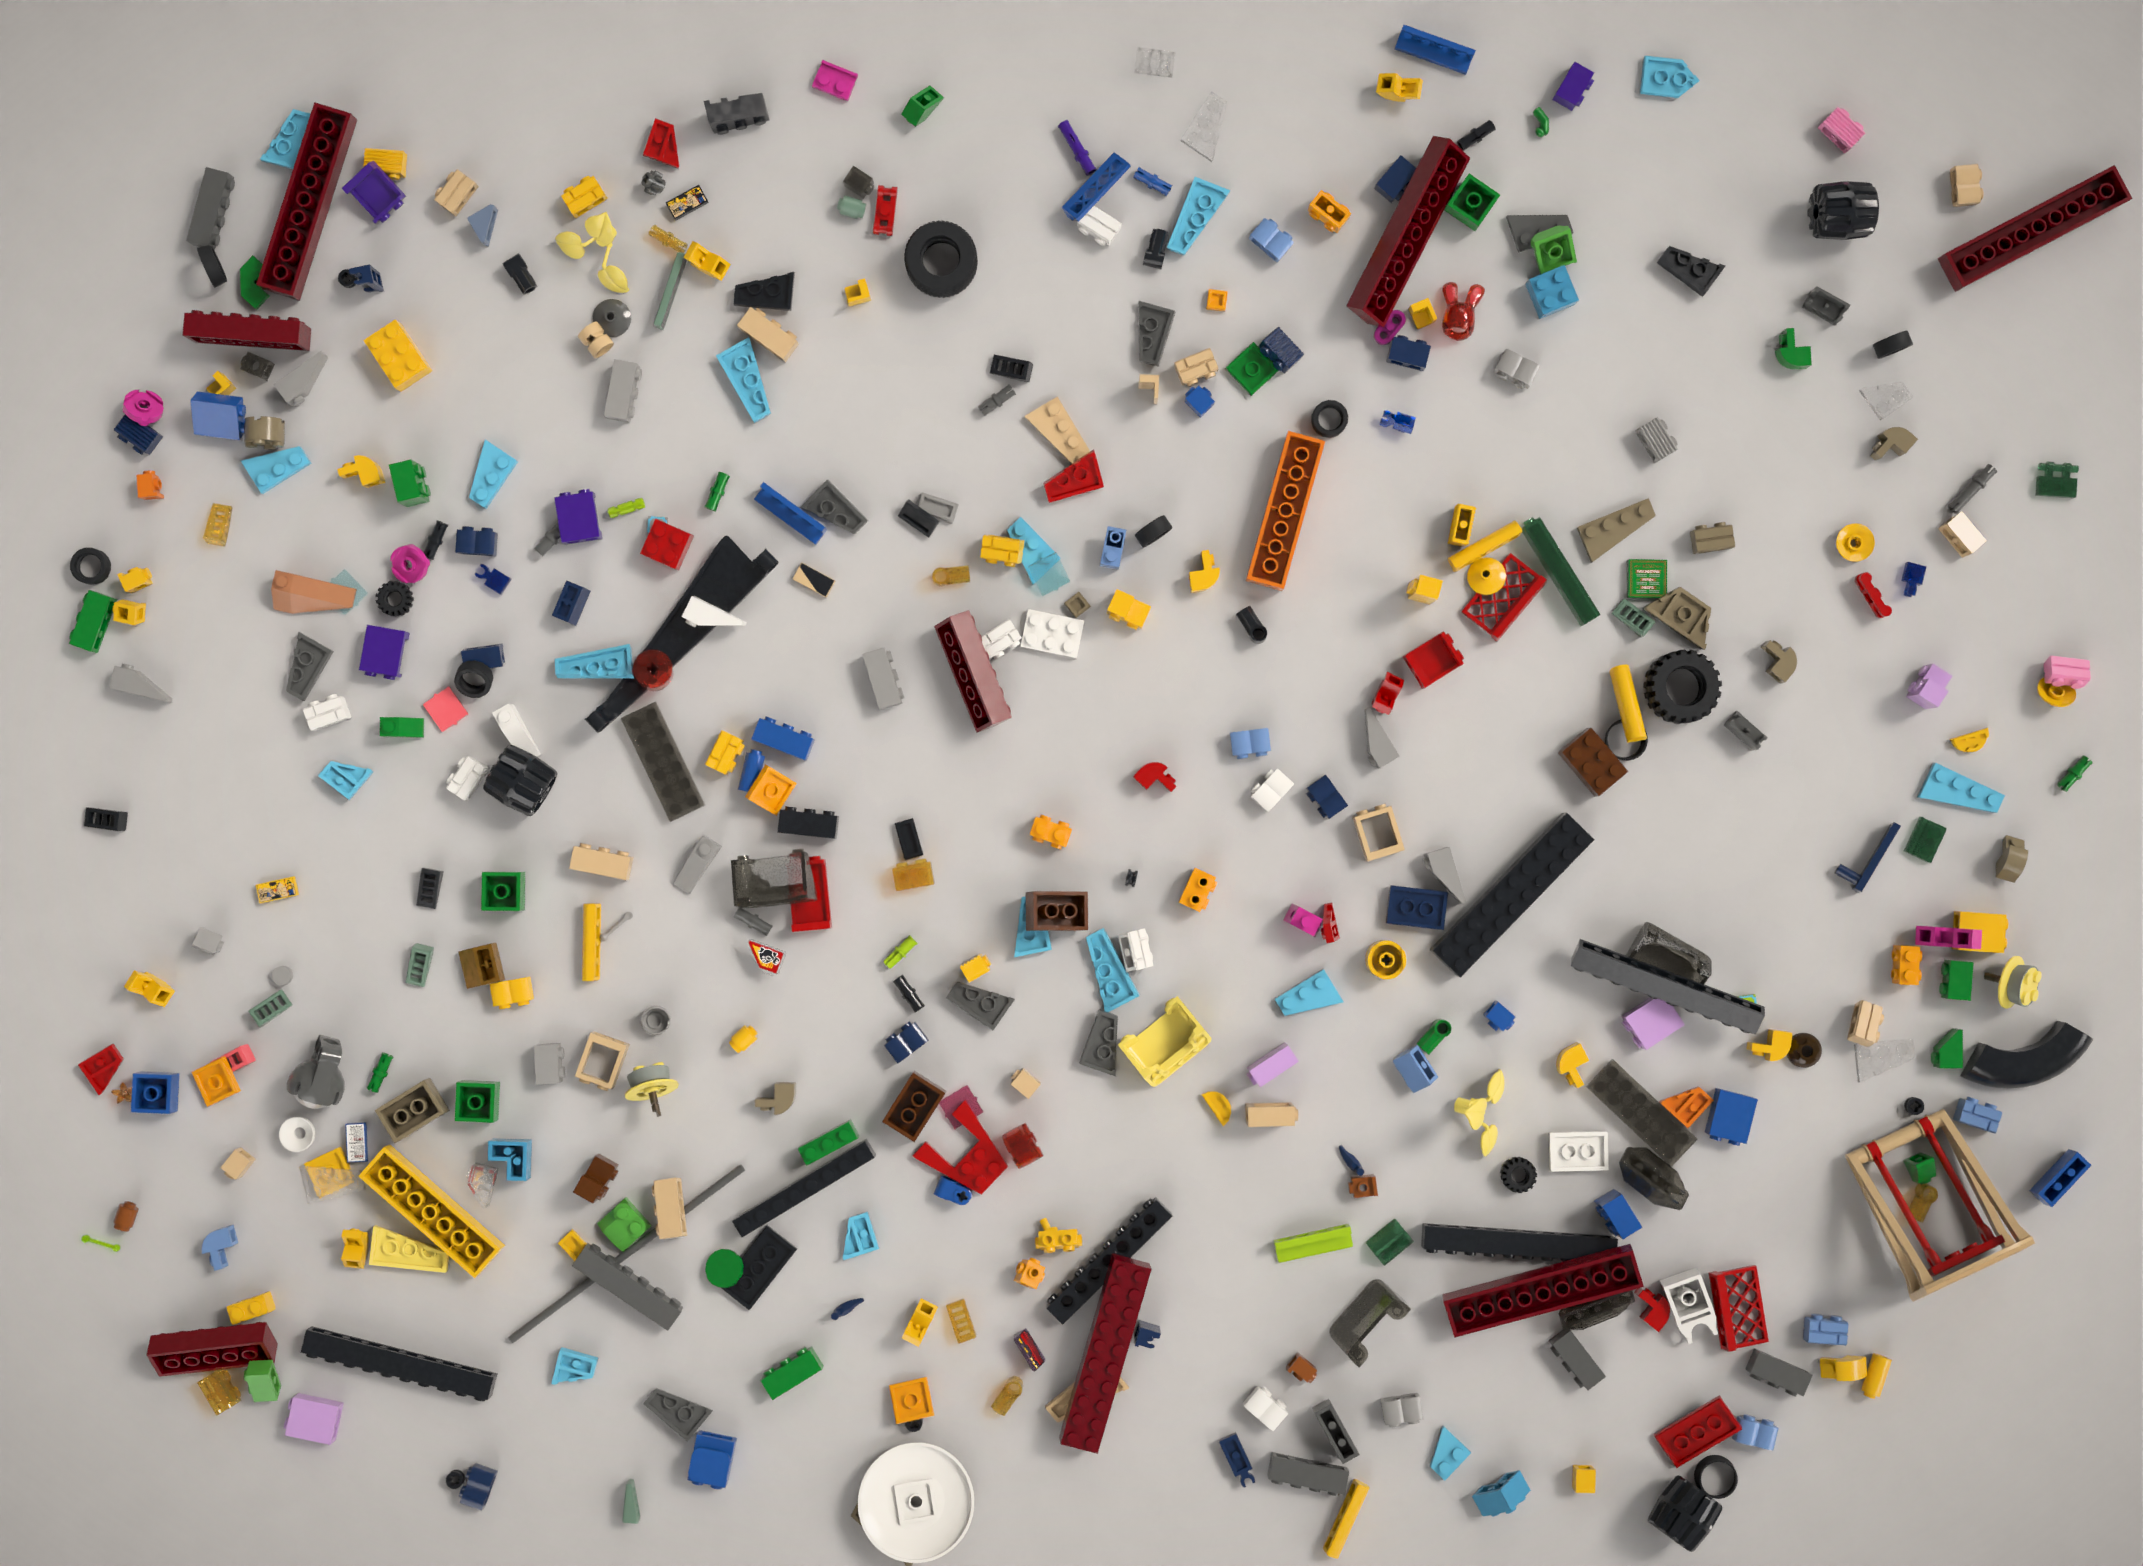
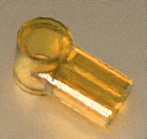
[932,566,970,587]
[1909,1183,1938,1223]
[991,1376,1023,1416]

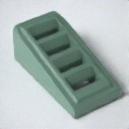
[1612,598,1656,637]
[405,943,434,987]
[248,989,293,1028]
[622,1479,640,1524]

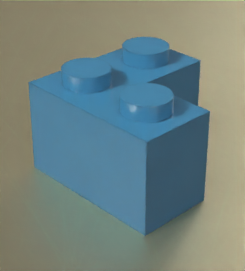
[488,1138,532,1181]
[1472,1470,1531,1517]

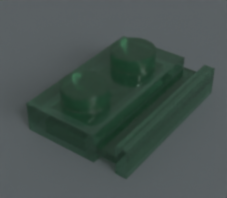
[1904,817,1947,863]

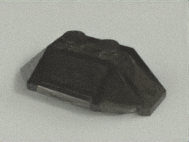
[1619,1147,1689,1210]
[1558,1290,1635,1330]

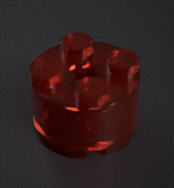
[633,650,674,691]
[1002,1123,1044,1169]

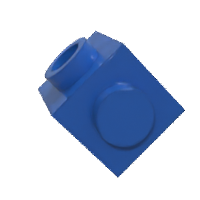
[1184,386,1215,418]
[1483,1001,1515,1031]

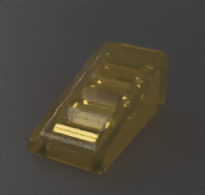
[203,503,233,546]
[946,1299,977,1344]

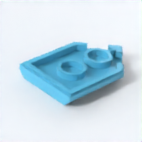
[1640,56,1700,98]

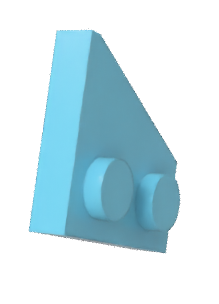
[318,761,373,801]
[551,1347,599,1385]

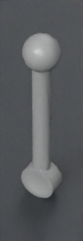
[600,912,633,941]

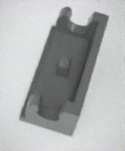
[1802,286,1850,325]
[1724,711,1768,750]

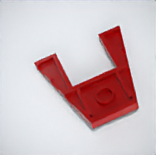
[913,1099,1008,1195]

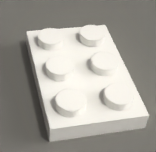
[1020,609,1084,659]
[1548,1131,1609,1172]

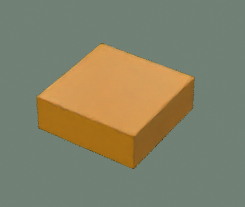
[1206,289,1228,312]

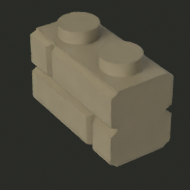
[1690,522,1735,554]

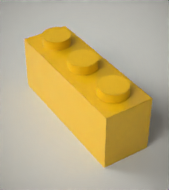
[1406,574,1443,605]

